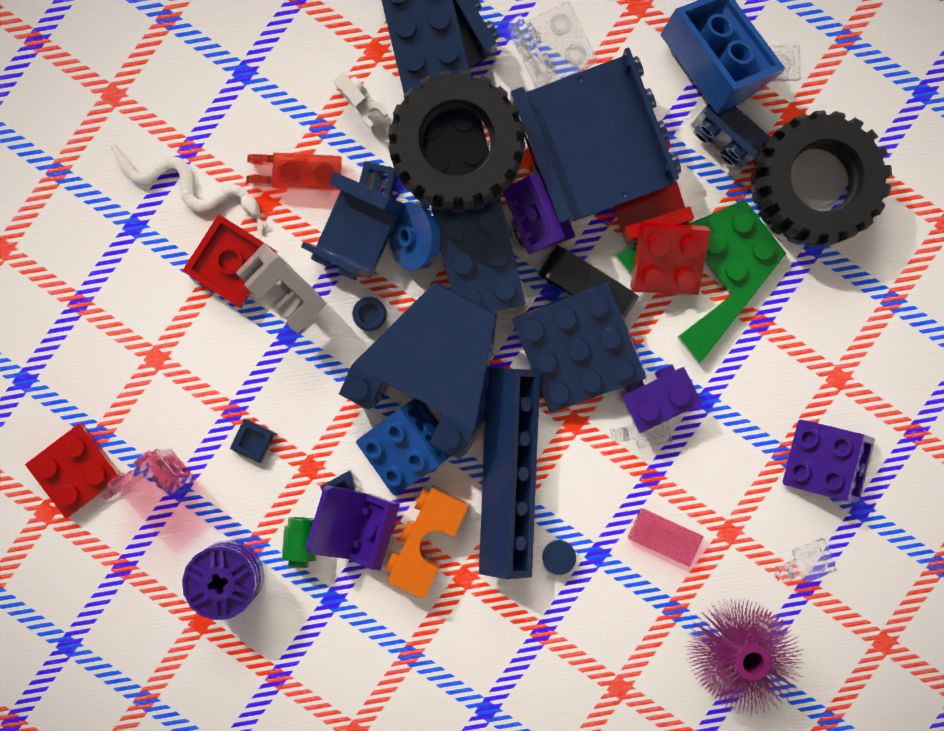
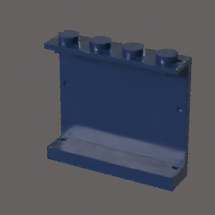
[510,47,681,226]

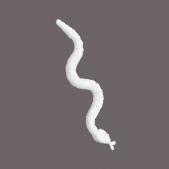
[111,144,268,231]

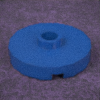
[389,201,441,271]

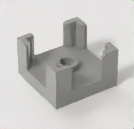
[236,243,327,334]

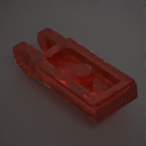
[246,152,343,192]

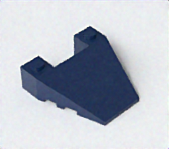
[339,282,497,459]

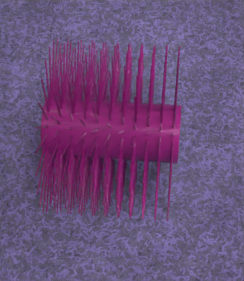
[685,598,804,716]

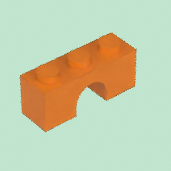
[385,485,469,599]

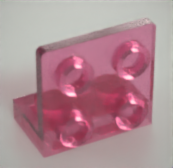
[101,448,197,502]

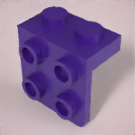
[306,486,400,571]

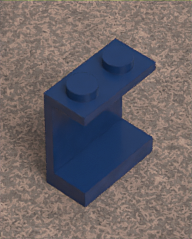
[301,172,404,281]

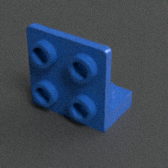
[356,398,452,495]

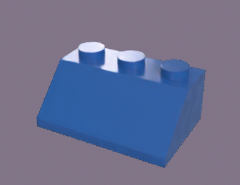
[660,0,785,114]

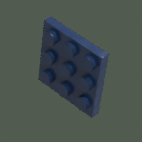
[512,281,647,413]

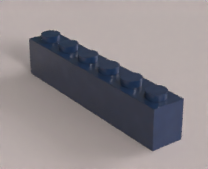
[479,368,540,580]

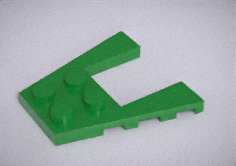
[615,200,786,363]

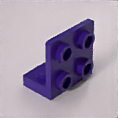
[503,173,575,255]
[782,419,875,504]

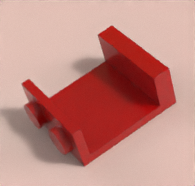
[613,141,694,243]

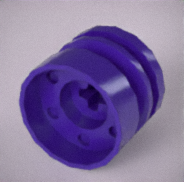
[182,540,265,620]

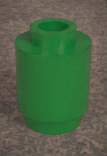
[282,517,316,568]

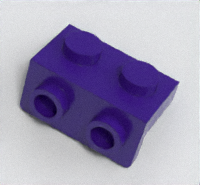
[619,364,702,434]

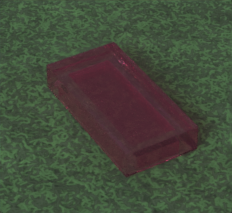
[627,507,704,567]

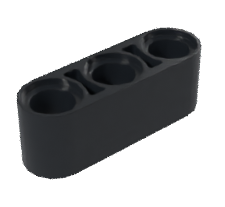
[538,244,639,319]

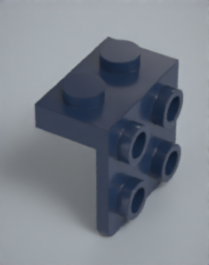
[453,0,499,69]

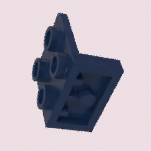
[690,104,770,169]

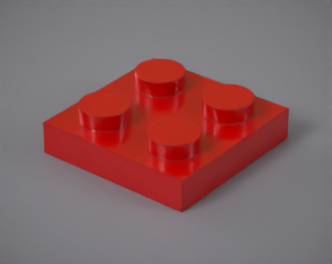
[182,214,278,309]
[630,222,711,295]
[24,423,123,519]

